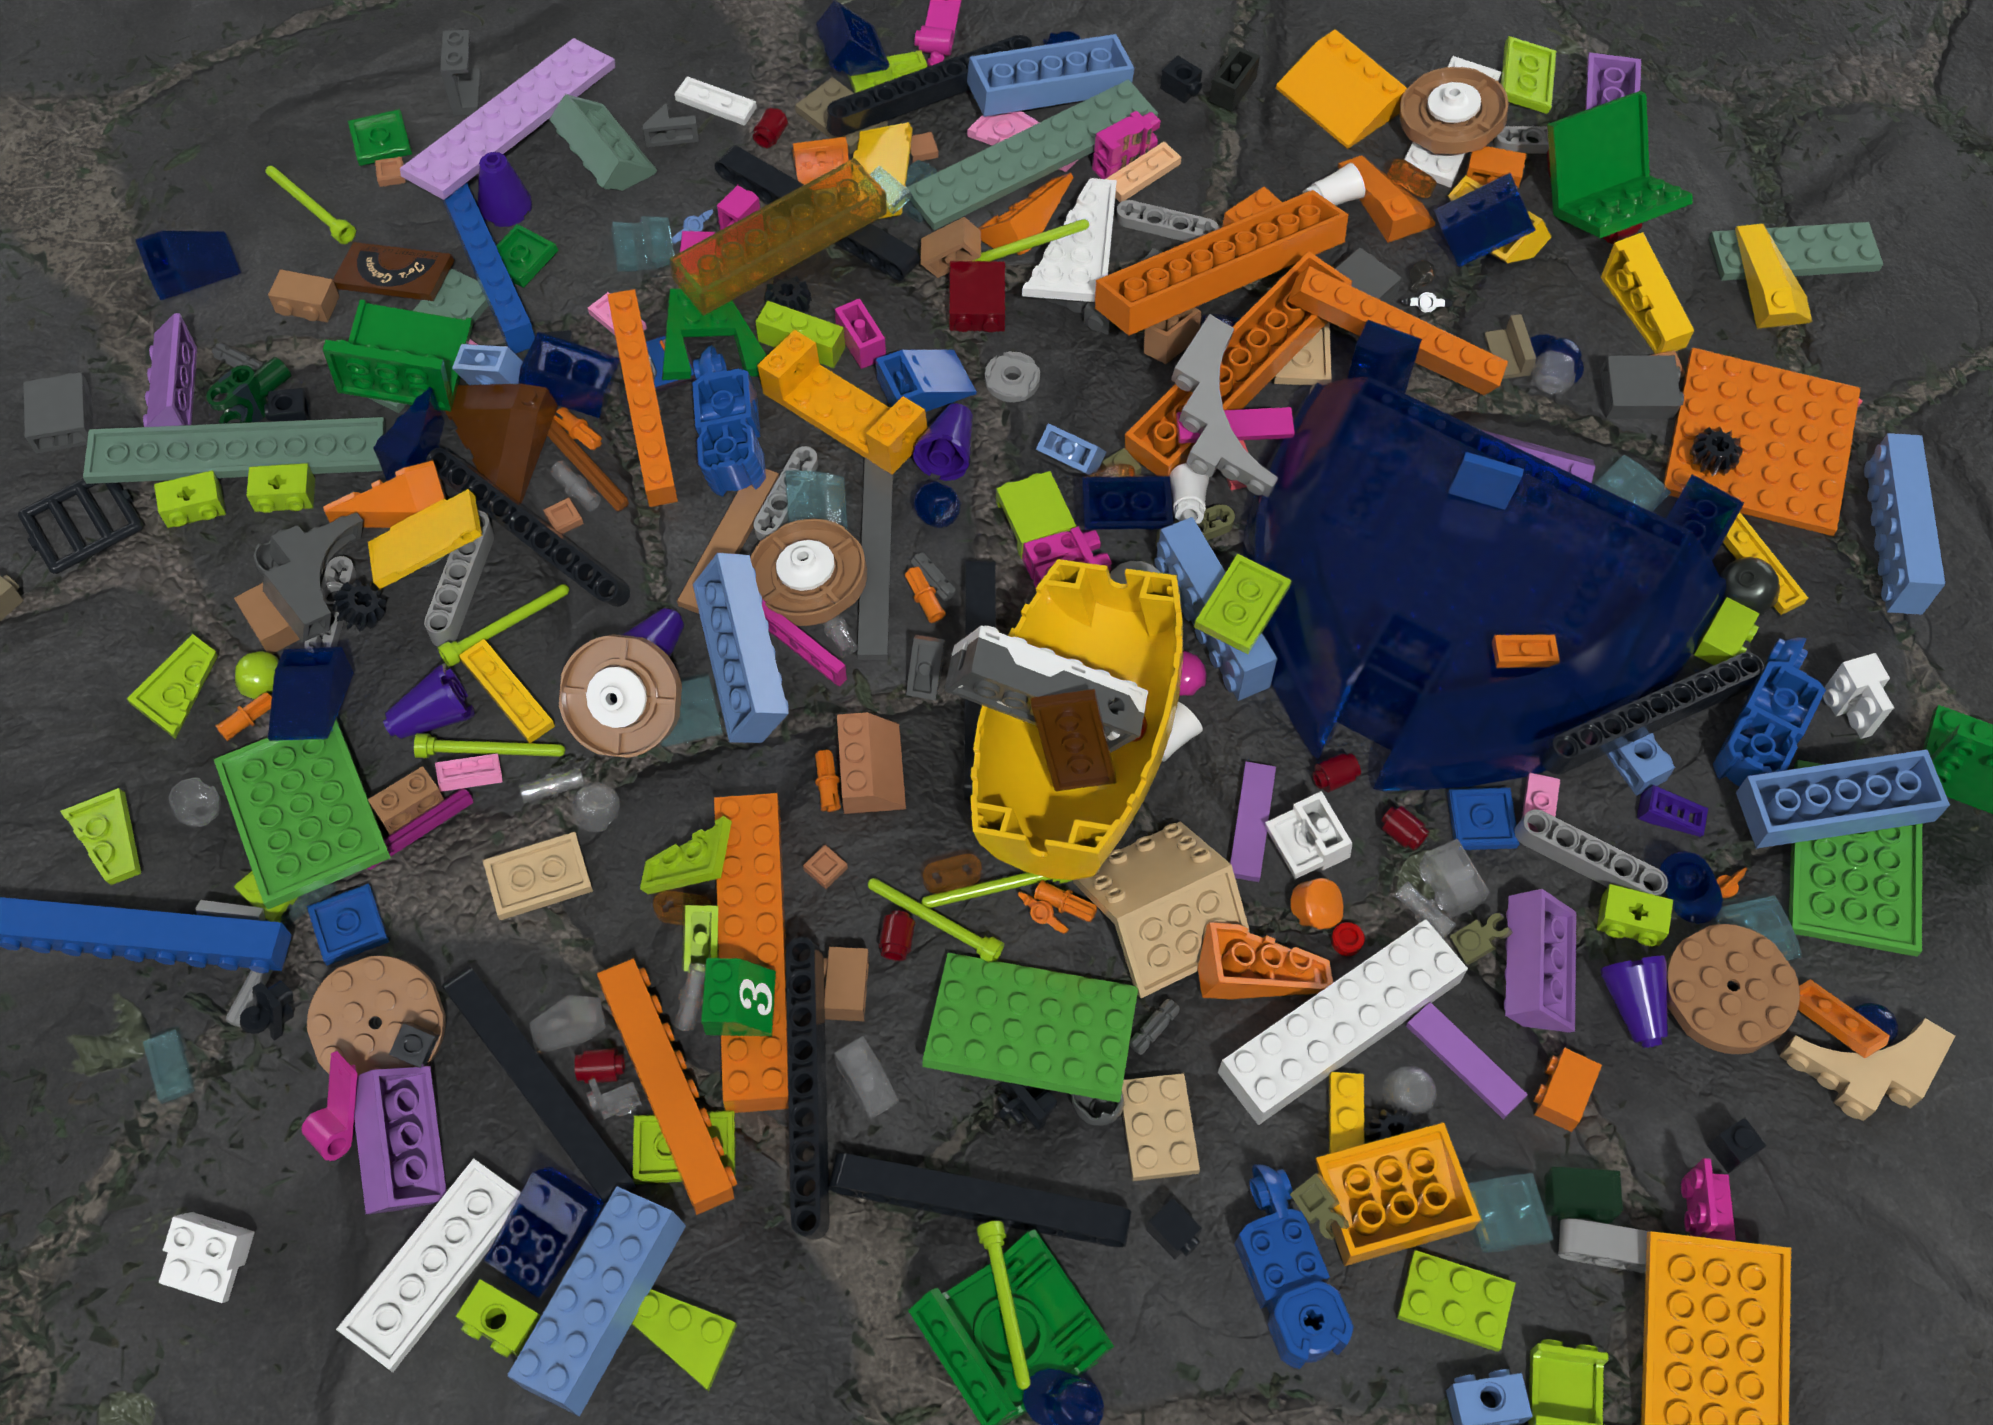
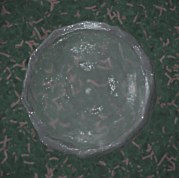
[1532,351,1576,395]
[168,778,222,827]
[572,782,621,832]
[1382,1065,1437,1116]

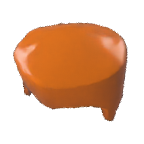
[1290,878,1343,929]

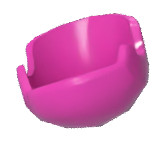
[1179,651,1206,696]

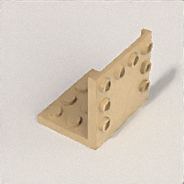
[1073,821,1250,998]

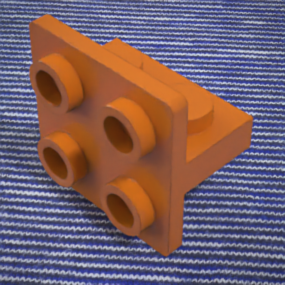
[792,137,851,188]

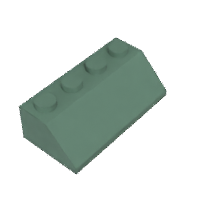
[549,94,657,191]

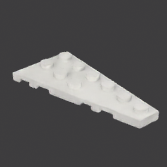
[1022,178,1117,302]

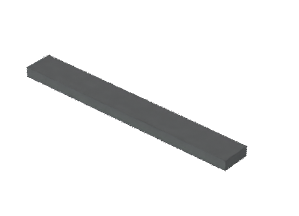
[857,458,893,660]

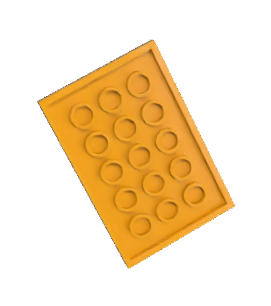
[1641,1231,1791,1425]

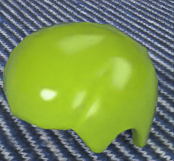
[235,651,283,699]

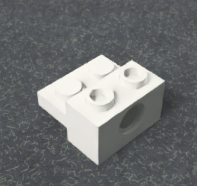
[1823,653,1894,739]
[1265,791,1352,879]
[159,1212,255,1303]

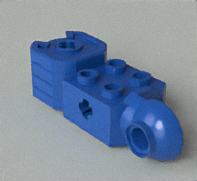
[693,345,766,497]
[1713,637,1826,786]
[1234,1165,1353,1369]

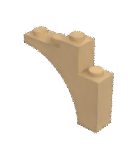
[1779,1018,1955,1121]

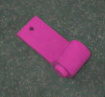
[915,0,962,56]
[301,1051,357,1161]

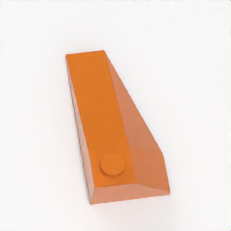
[1338,155,1436,243]
[978,173,1074,255]
[323,461,447,528]
[1198,922,1333,999]

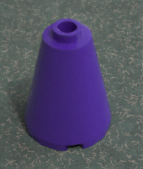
[477,152,532,227]
[913,403,973,481]
[622,608,684,658]
[383,663,475,739]
[1600,956,1668,1048]

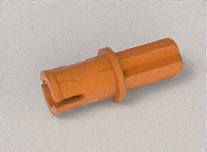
[553,407,602,450]
[905,567,946,623]
[215,692,276,742]
[815,750,841,812]
[1034,880,1097,922]

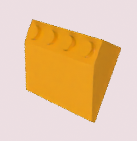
[1276,29,1407,149]
[1315,1123,1481,1266]

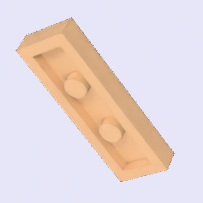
[1106,142,1182,203]

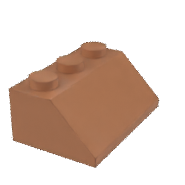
[837,712,906,814]

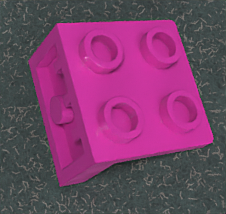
[1681,1158,1736,1241]

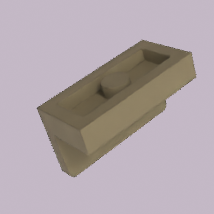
[1484,314,1536,379]

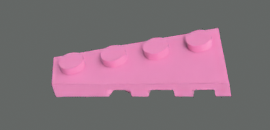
[967,111,1079,172]

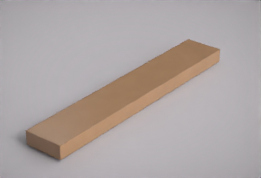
[677,469,779,614]

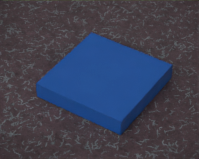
[1448,452,1524,510]
[1447,788,1520,850]
[307,884,389,966]

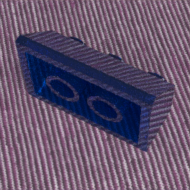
[816,0,890,76]
[1434,173,1536,267]
[1343,320,1422,406]
[518,332,620,418]
[1644,474,1744,569]
[1081,476,1173,530]

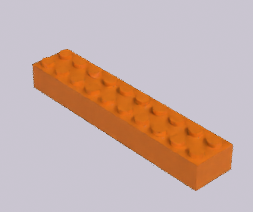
[1095,190,1348,336]
[1125,251,1352,484]
[714,793,789,1113]

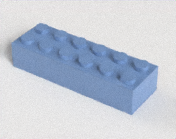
[967,34,1135,117]
[1864,433,1945,615]
[1155,517,1277,701]
[693,553,789,743]
[1736,750,1950,849]
[507,1187,686,1417]

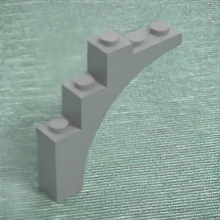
[1171,314,1278,498]

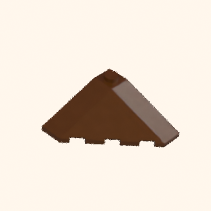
[445,384,558,504]

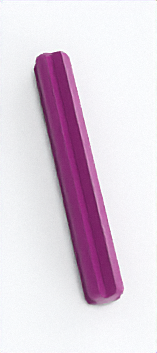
[366,788,473,870]

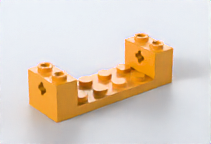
[757,330,927,475]

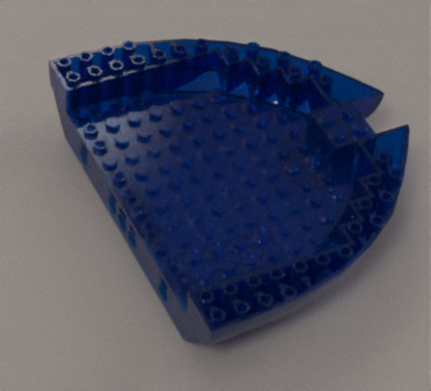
[1243,376,1726,791]

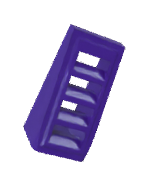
[1637,785,1708,837]

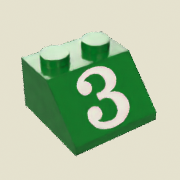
[701,958,776,1036]

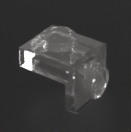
[586,1078,642,1119]

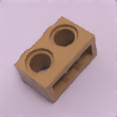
[368,766,444,835]

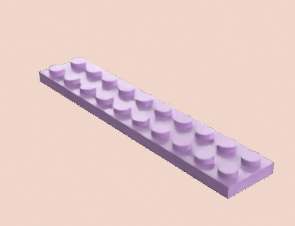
[400,38,615,200]

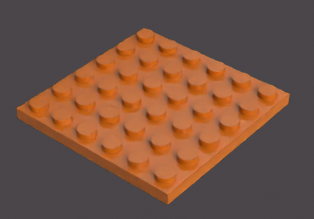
[1661,348,1861,536]

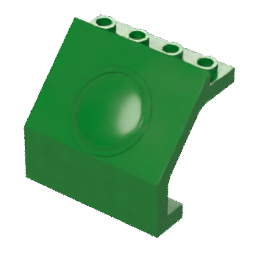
[908,1230,1114,1425]

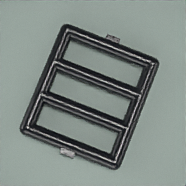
[18,478,144,574]

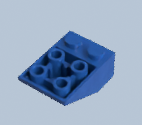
[876,350,976,412]

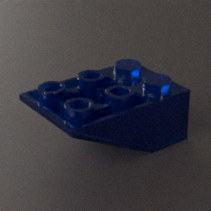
[135,231,241,300]
[373,387,444,481]
[268,647,354,741]
[484,1166,604,1298]

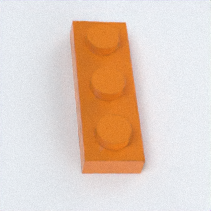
[1798,979,1890,1058]

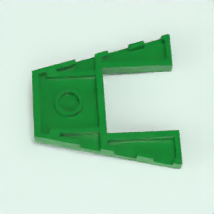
[662,287,767,380]

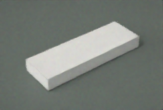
[675,76,757,126]

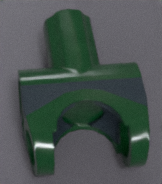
[206,357,292,424]

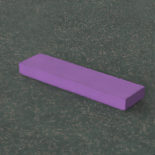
[1230,762,1276,882]
[1406,1002,1528,1120]

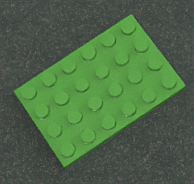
[214,711,391,909]
[1788,760,1922,957]
[922,953,1138,1103]

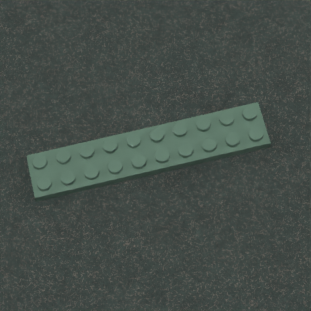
[906,79,1158,231]
[83,417,385,484]

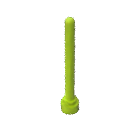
[266,166,356,244]
[974,219,1089,261]
[437,584,569,668]
[414,733,565,758]
[921,872,1072,908]
[868,878,1004,963]
[977,1221,1030,1390]

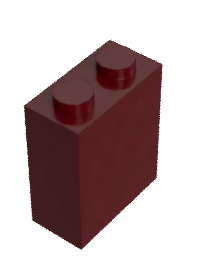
[949,261,1005,332]

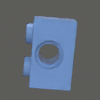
[452,344,526,385]
[1036,423,1106,478]
[1606,733,1675,796]
[1446,1369,1533,1425]

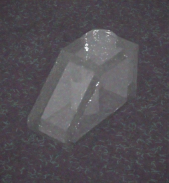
[530,995,606,1053]
[834,1036,899,1120]

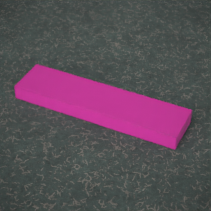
[1176,407,1295,443]
[762,599,847,686]

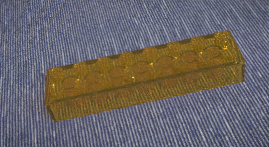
[670,158,887,316]

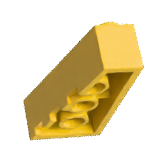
[1601,232,1694,354]

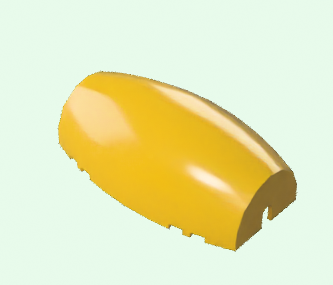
[971,559,1183,880]

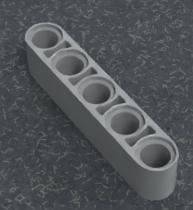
[424,510,495,647]
[1514,809,1668,896]
[1558,1219,1650,1274]

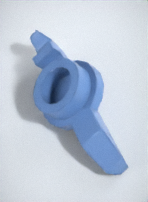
[671,209,714,244]

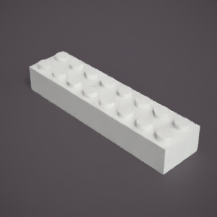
[1218,919,1468,1125]

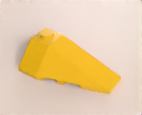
[1448,175,1551,263]
[1735,224,1812,329]

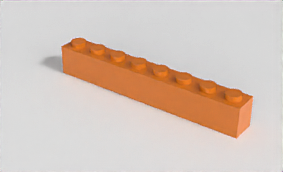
[1287,266,1508,396]
[607,289,678,507]
[597,958,737,1215]

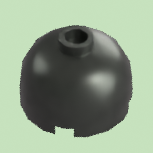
[1718,557,1780,617]

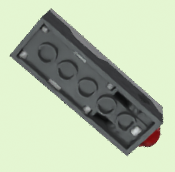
[944,626,1148,752]

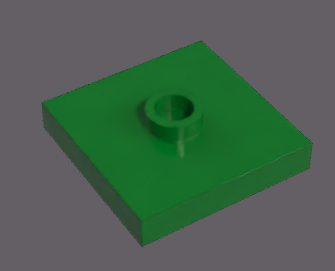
[348,109,412,166]
[496,224,559,288]

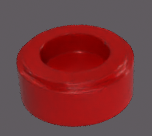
[1331,922,1365,956]

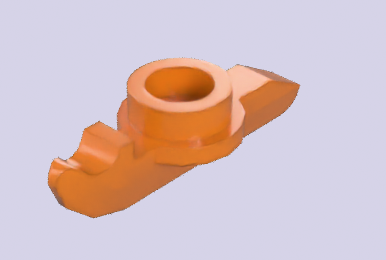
[1705,867,1747,905]
[1018,891,1069,934]

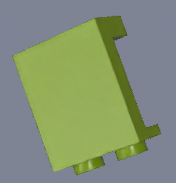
[996,471,1076,559]
[1528,1339,1608,1425]

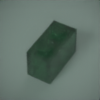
[1544,1167,1623,1224]

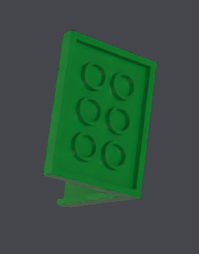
[1547,91,1693,238]
[323,299,473,412]
[1923,705,1993,814]

